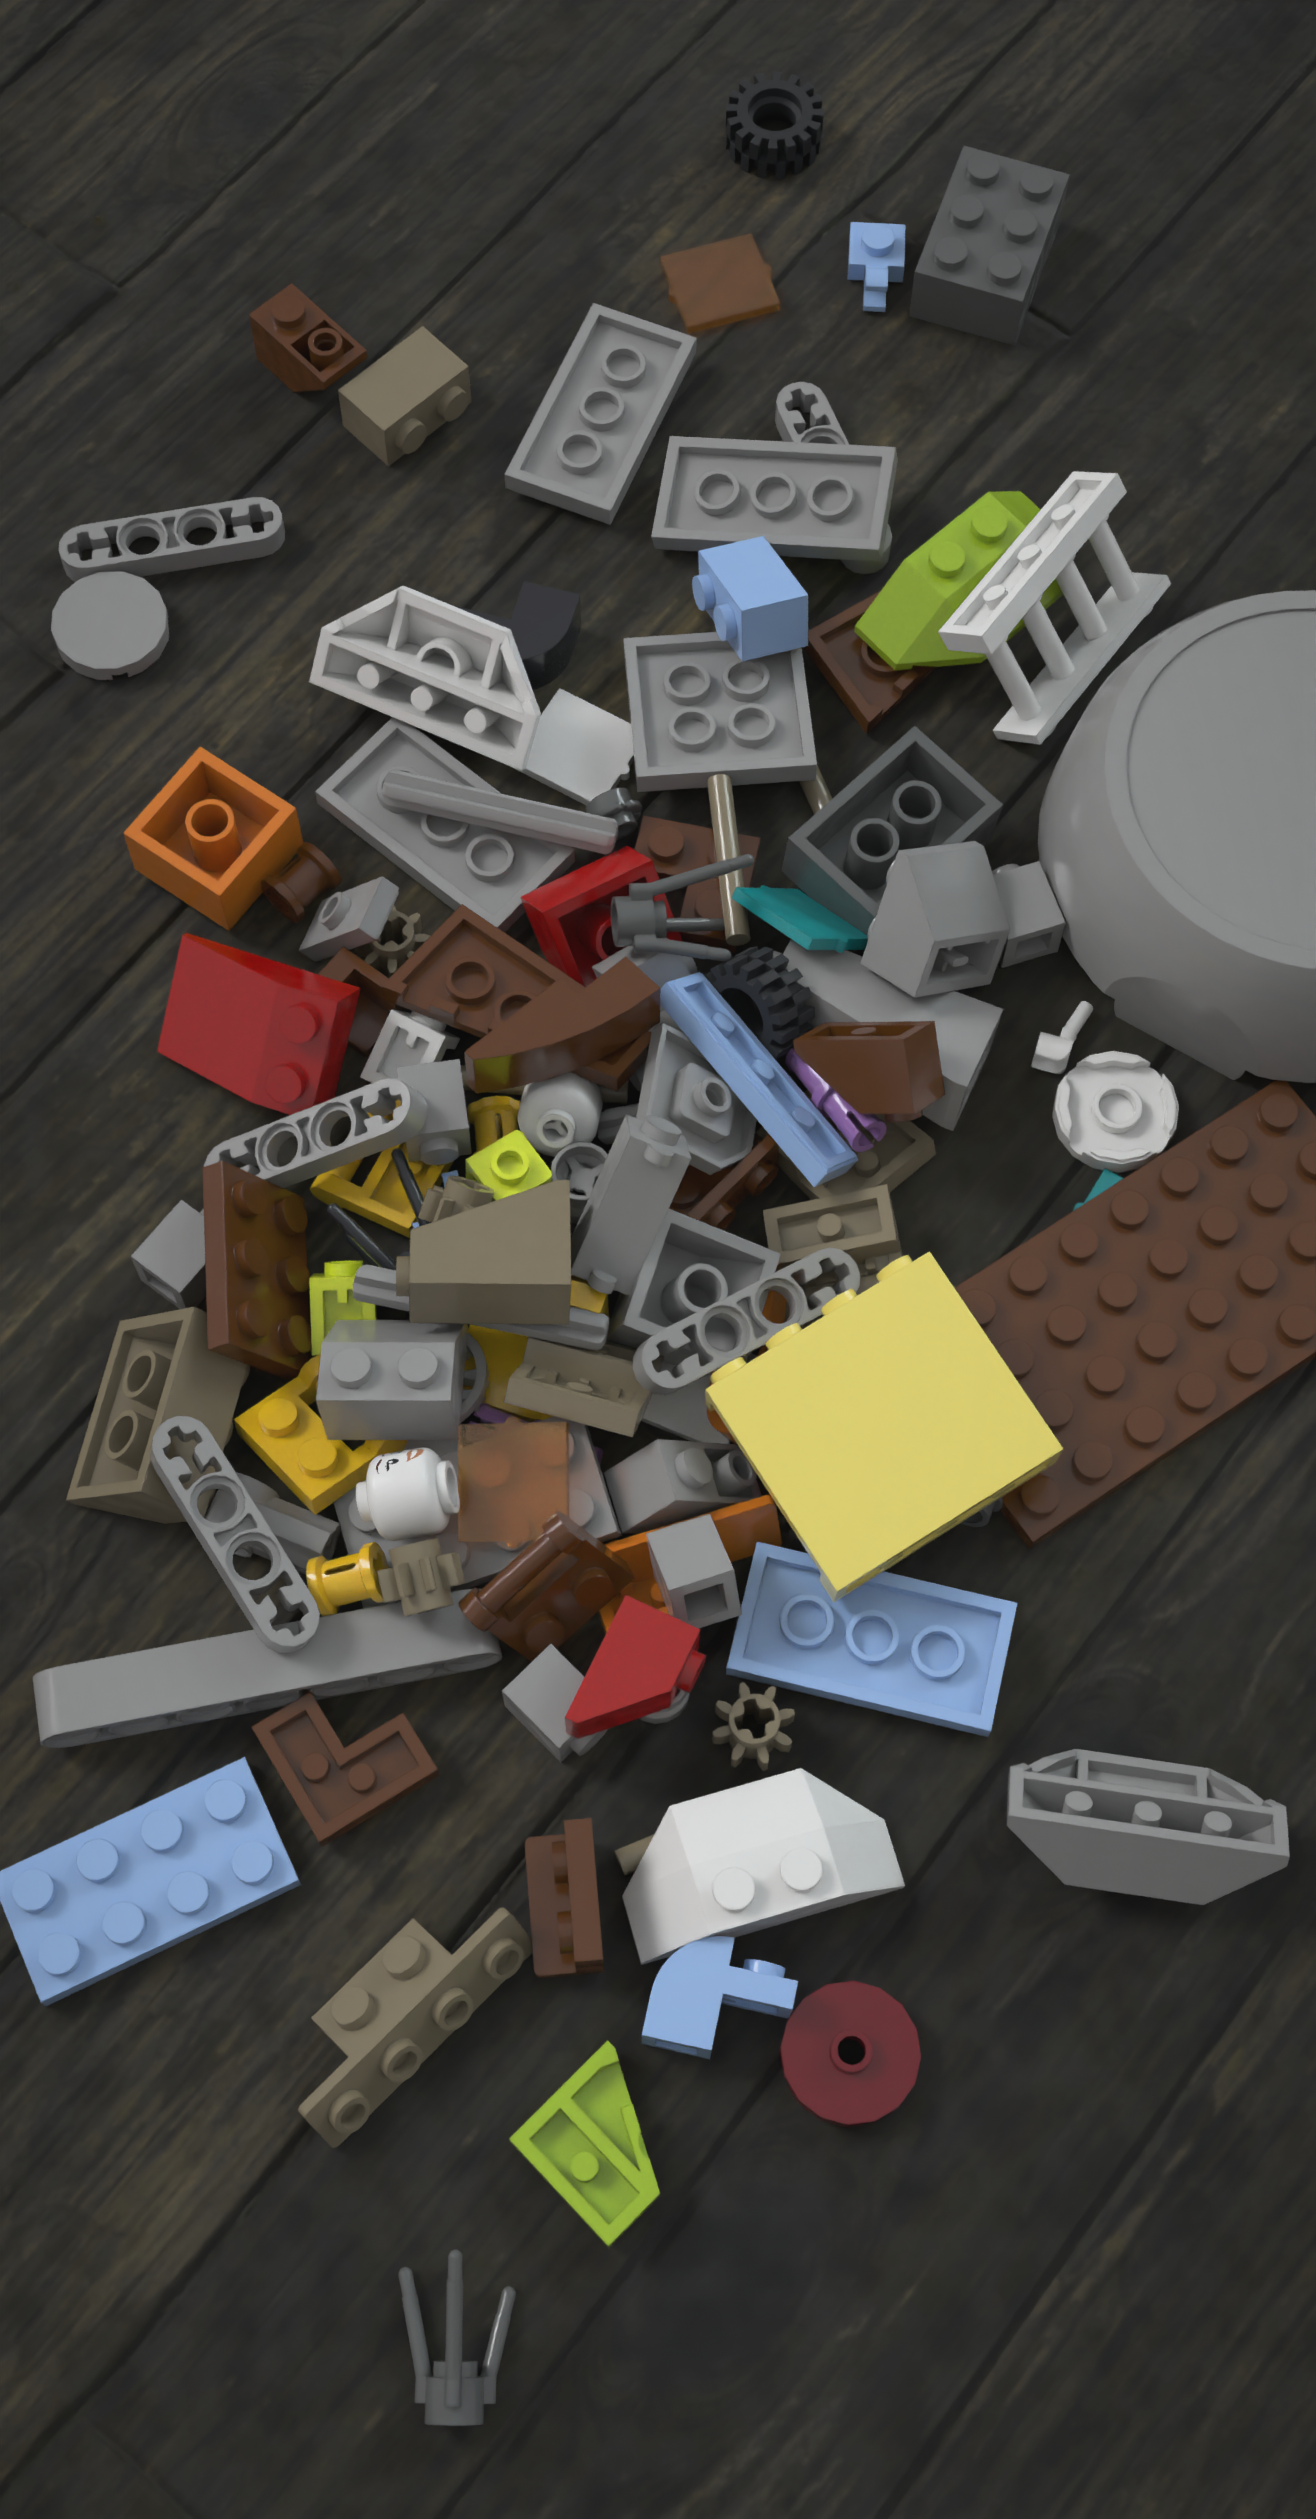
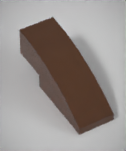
[464,956,661,1093]

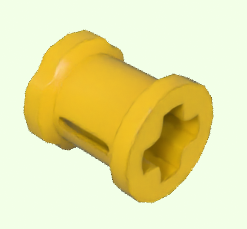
[466,1096,520,1155]
[306,1542,389,1616]

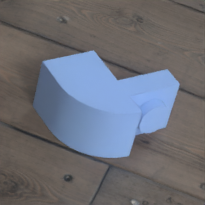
[642,1936,798,2059]

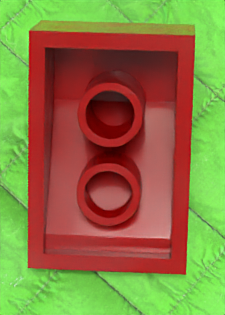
[157,933,361,1115]

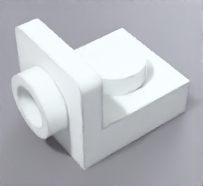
[360,1009,460,1083]

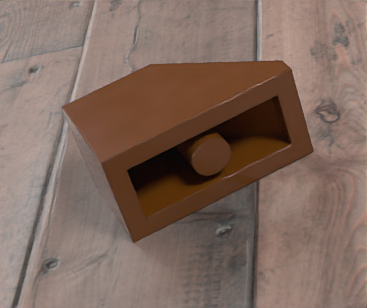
[793,1021,945,1122]

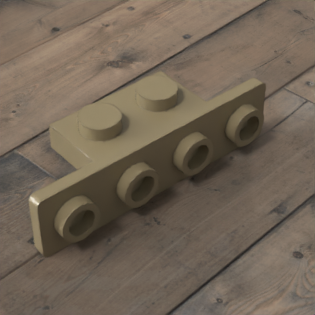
[298,1907,533,2148]

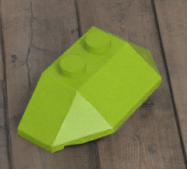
[854,491,1063,670]

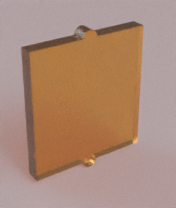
[660,233,780,334]
[458,1416,569,1548]

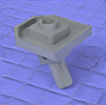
[597,1023,757,1175]

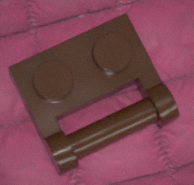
[458,1511,635,1662]

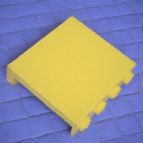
[705,1251,1063,1602]

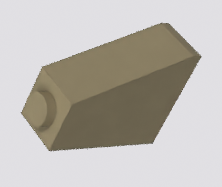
[396,1180,571,1325]

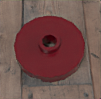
[780,1981,921,2127]

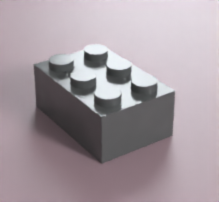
[909,146,1070,346]
[782,726,1003,935]

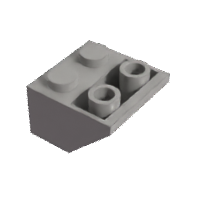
[860,841,1010,998]

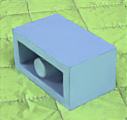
[692,536,808,662]

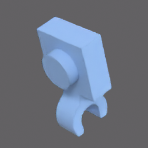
[848,222,905,312]

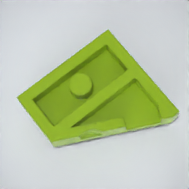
[509,2041,660,2248]

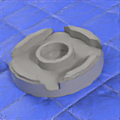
[51,571,169,680]

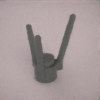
[611,854,754,962]
[399,2249,516,2426]

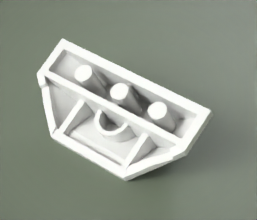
[309,586,541,771]
[622,1768,905,1965]

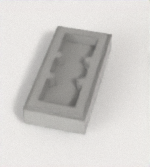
[299,876,399,962]

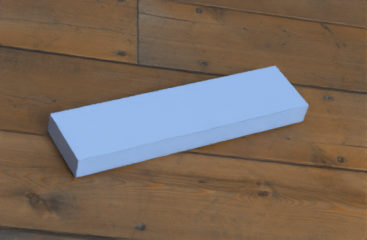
[660,972,859,1187]

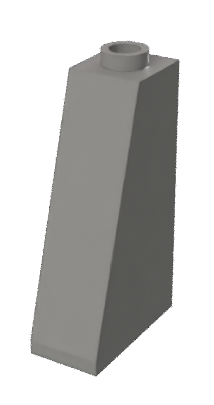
[773,939,1003,1131]

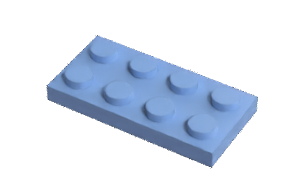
[726,1542,1017,1737]
[0,1757,301,2006]

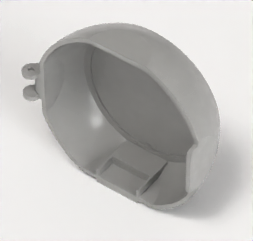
[1038,590,1316,1083]

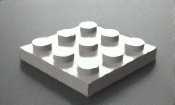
[624,632,817,792]

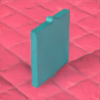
[732,885,868,953]

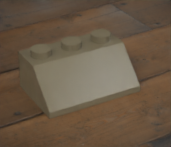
[66,1307,250,1524]

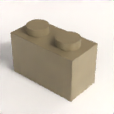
[338,326,471,466]

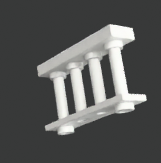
[938,471,1171,745]

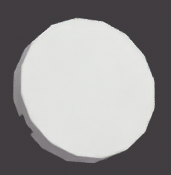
[1052,1051,1179,1173]

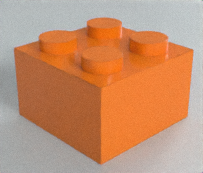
[123,747,303,931]

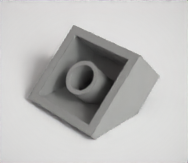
[606,1209,781,1366]
[316,1320,468,1440]

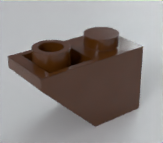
[249,283,367,392]

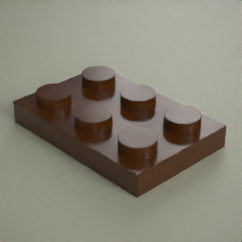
[202,1160,312,1381]

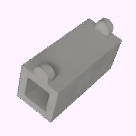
[571,1114,691,1295]

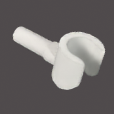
[1031,1001,1093,1074]

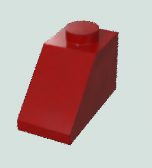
[565,1595,706,1739]

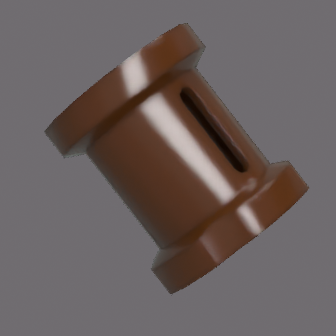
[261,842,342,923]

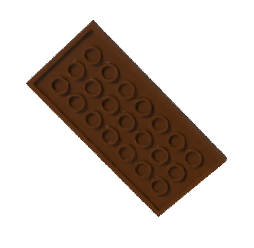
[955,1080,1316,1549]

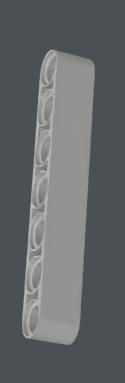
[33,1589,502,1748]

